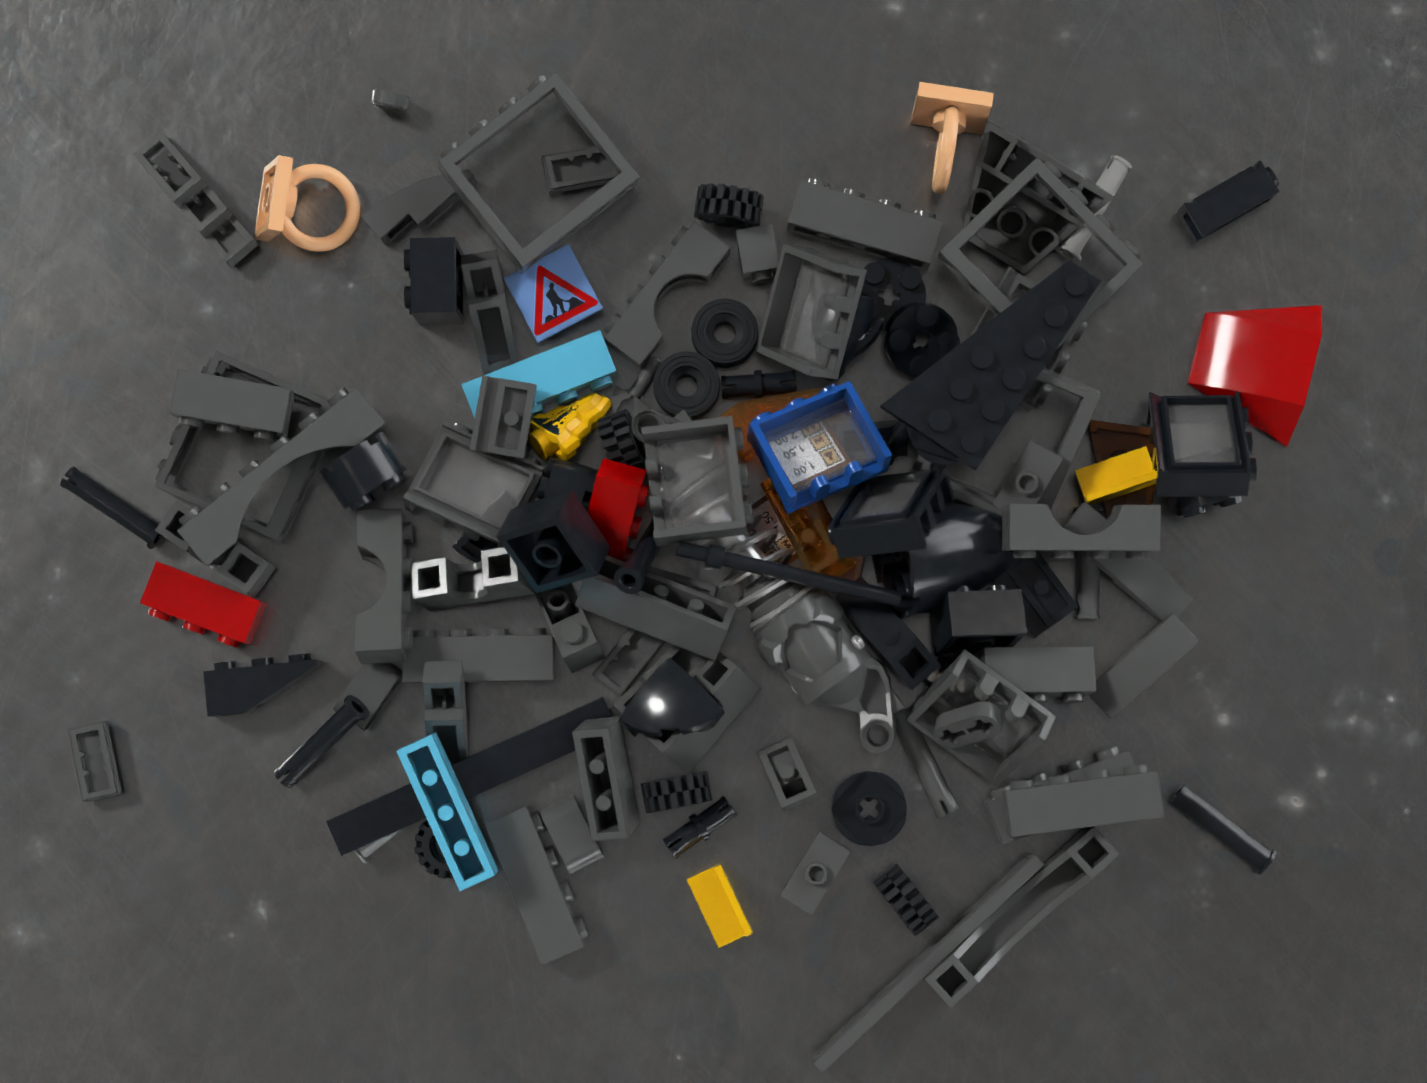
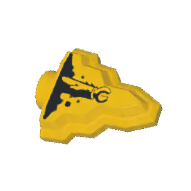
[528,392,612,461]

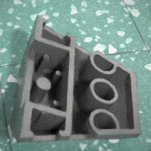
[962,120,1115,274]

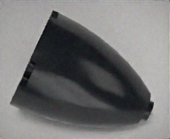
[871,503,1019,619]

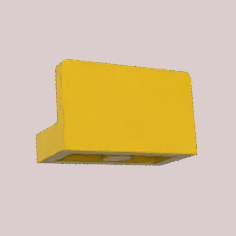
[1075,446,1157,506]
[687,863,753,948]

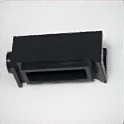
[1178,160,1280,243]

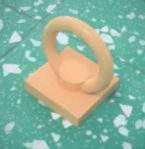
[911,82,994,195]
[254,155,360,252]

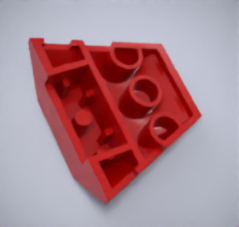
[1187,305,1322,447]

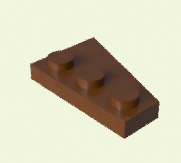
[1089,420,1157,519]

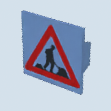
[503,244,603,343]

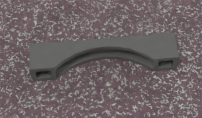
[177,387,385,566]
[924,826,1120,1008]

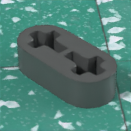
[934,701,1002,748]

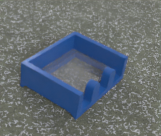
[747,381,892,514]

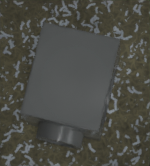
[736,224,779,284]

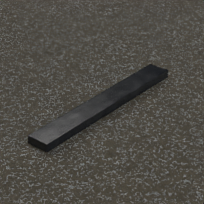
[326,697,612,856]

